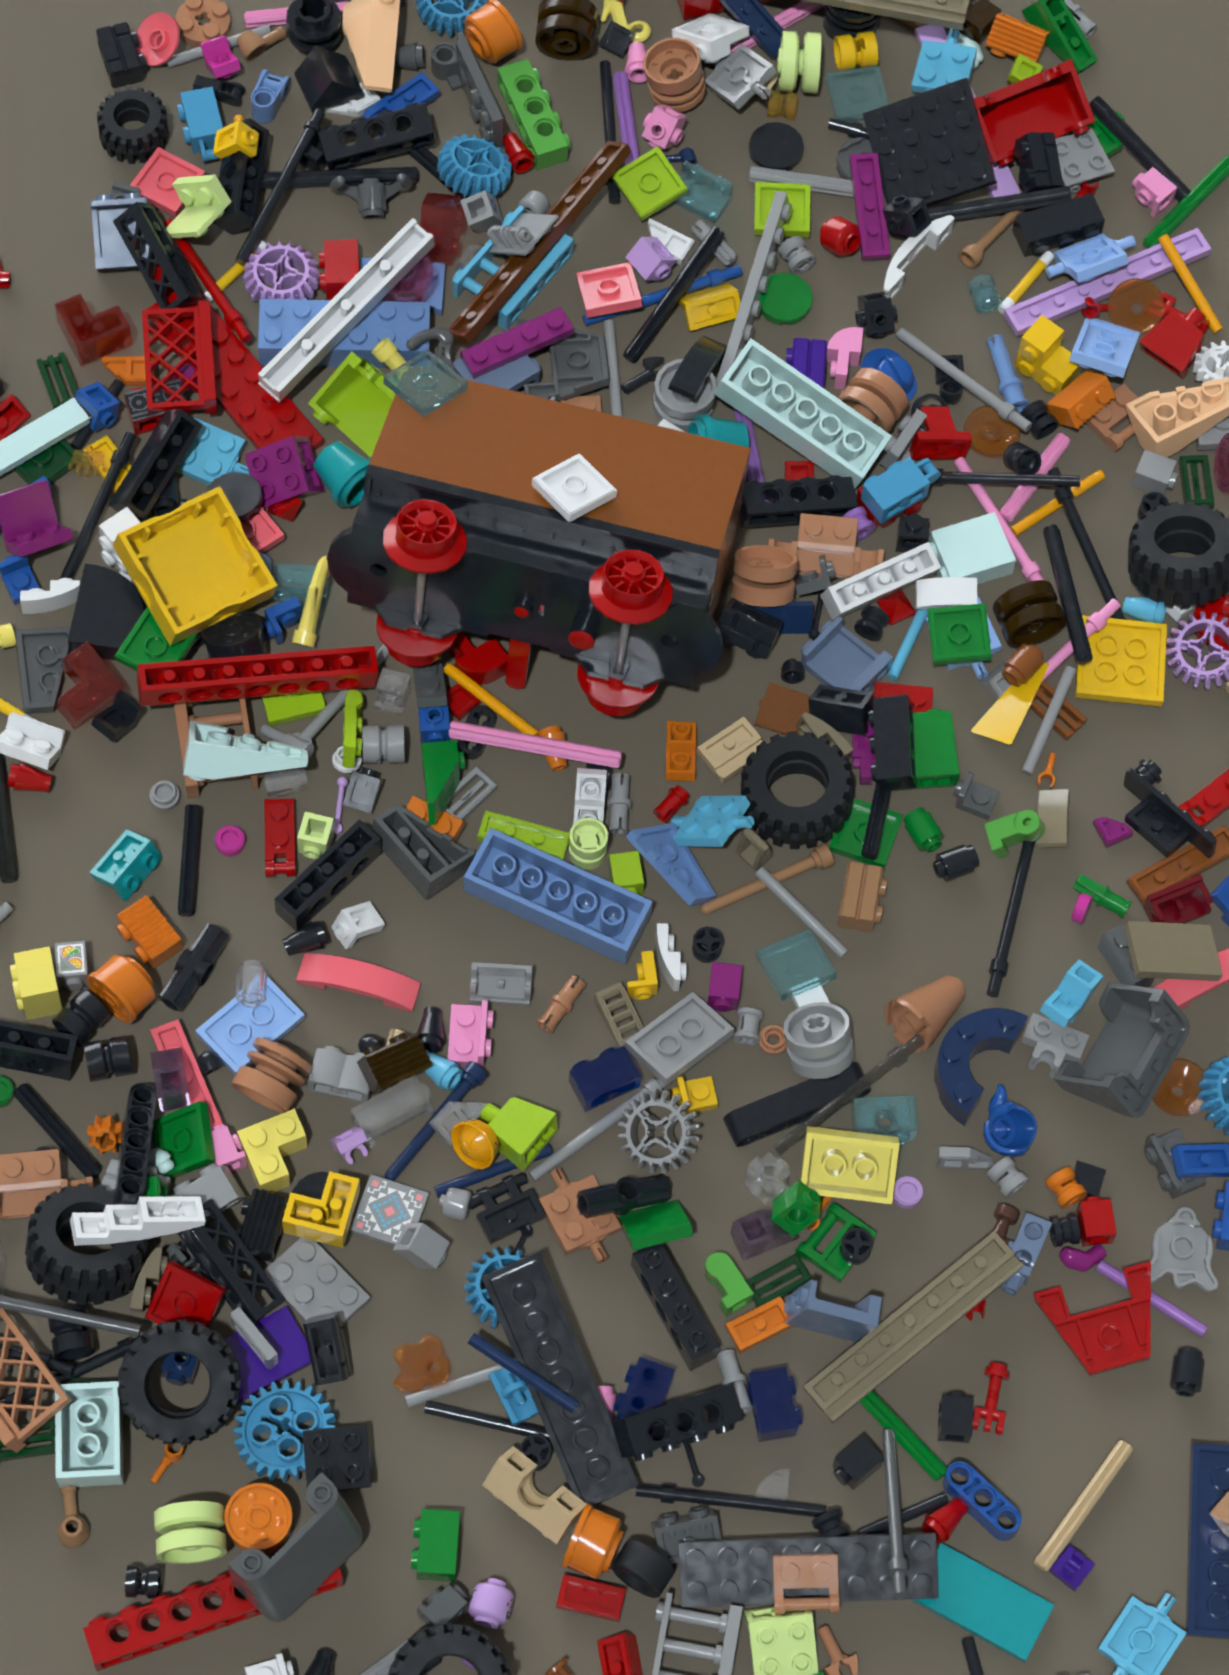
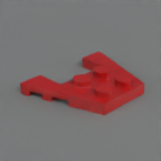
[1033,1261,1151,1376]

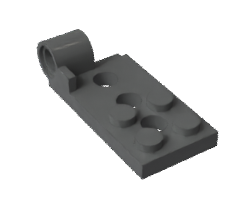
[431,32,504,148]

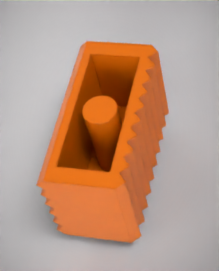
[985,12,1050,63]
[1047,370,1116,429]
[116,895,183,969]

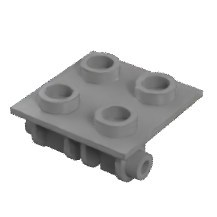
[1055,128,1115,194]
[487,213,559,256]

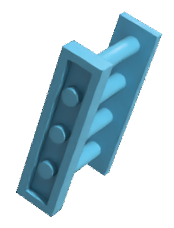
[452,205,574,330]

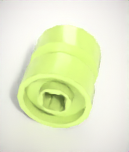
[568,818,608,870]

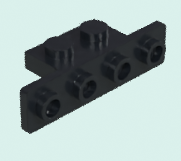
[1124,768,1217,858]

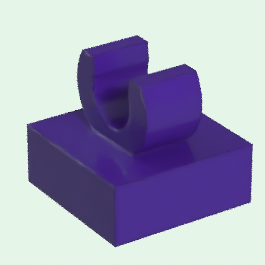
[1049,1545,1095,1592]

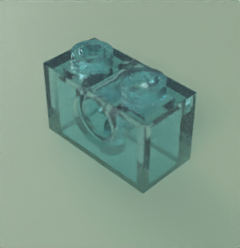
[851,1095,918,1145]

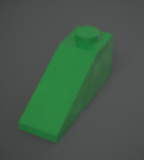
[1022,0,1098,73]
[421,740,465,825]

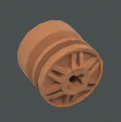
[643,37,706,112]
[231,1037,313,1114]

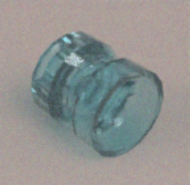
[967,274,1002,313]

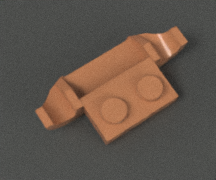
[768,513,884,579]
[0,1149,93,1221]

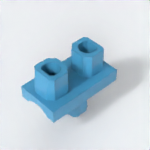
[488,1368,539,1426]

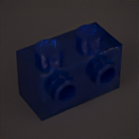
[569,1046,641,1112]
[613,1357,675,1435]
[747,1367,802,1442]

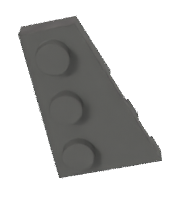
[15,627,71,713]

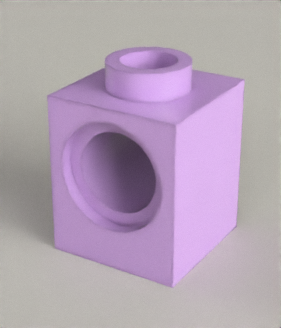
[626,237,677,281]

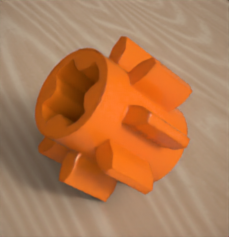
[86,1114,123,1154]

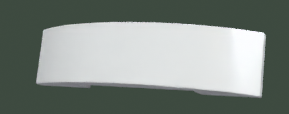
[883,215,955,300]

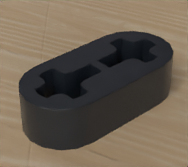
[458,705,495,760]

